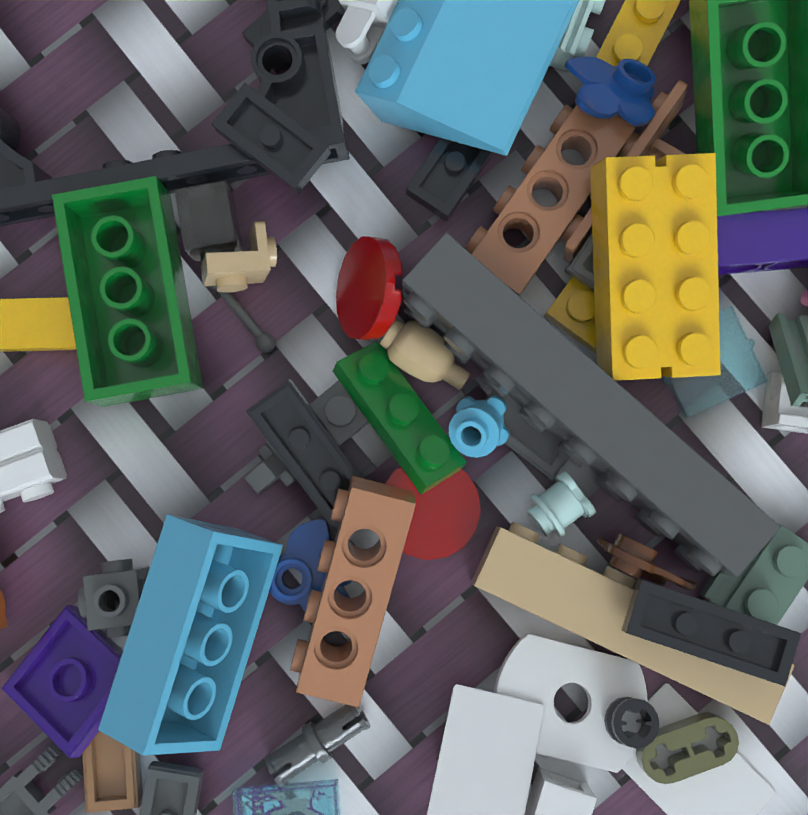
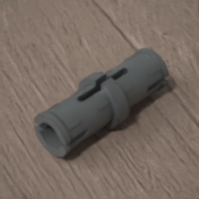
[264,704,371,787]

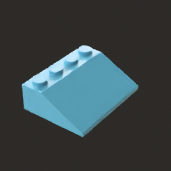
[355,0,580,156]

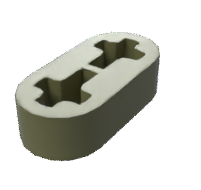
[636,712,739,784]

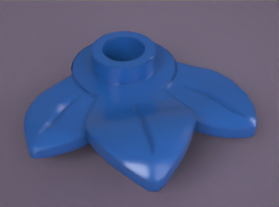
[565,56,656,126]
[269,519,353,611]

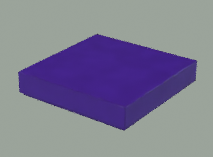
[1,605,123,758]

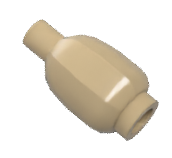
[380,319,470,390]

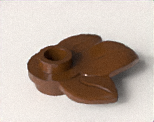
[597,532,697,590]

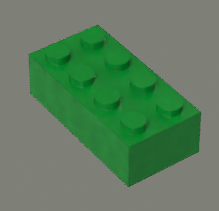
[689,0,808,216]
[52,176,203,407]

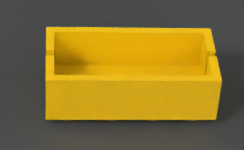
[590,153,721,381]

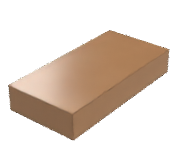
[82,731,143,813]

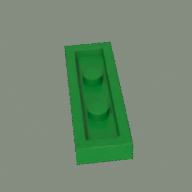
[332,341,467,495]

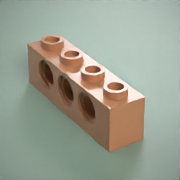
[465,104,636,297]
[290,476,416,708]

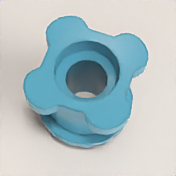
[448,395,510,458]

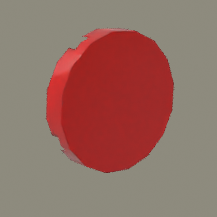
[336,236,403,340]
[385,467,481,560]

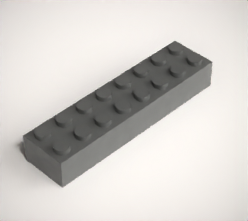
[402,232,781,578]

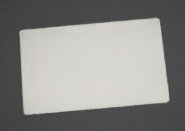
[622,683,776,815]
[427,684,545,815]

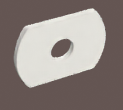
[494,634,648,773]

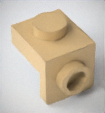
[201,221,277,293]

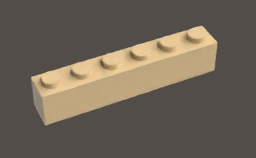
[471,522,795,725]

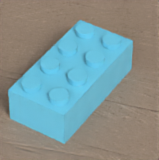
[98,514,283,756]

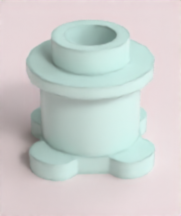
[527,471,596,538]

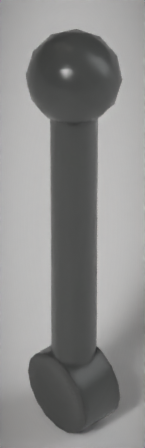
[207,286,276,353]

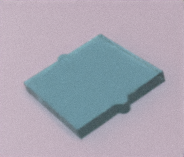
[663,306,768,418]

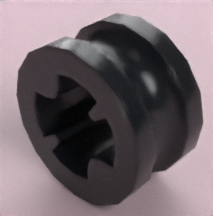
[604,696,660,749]

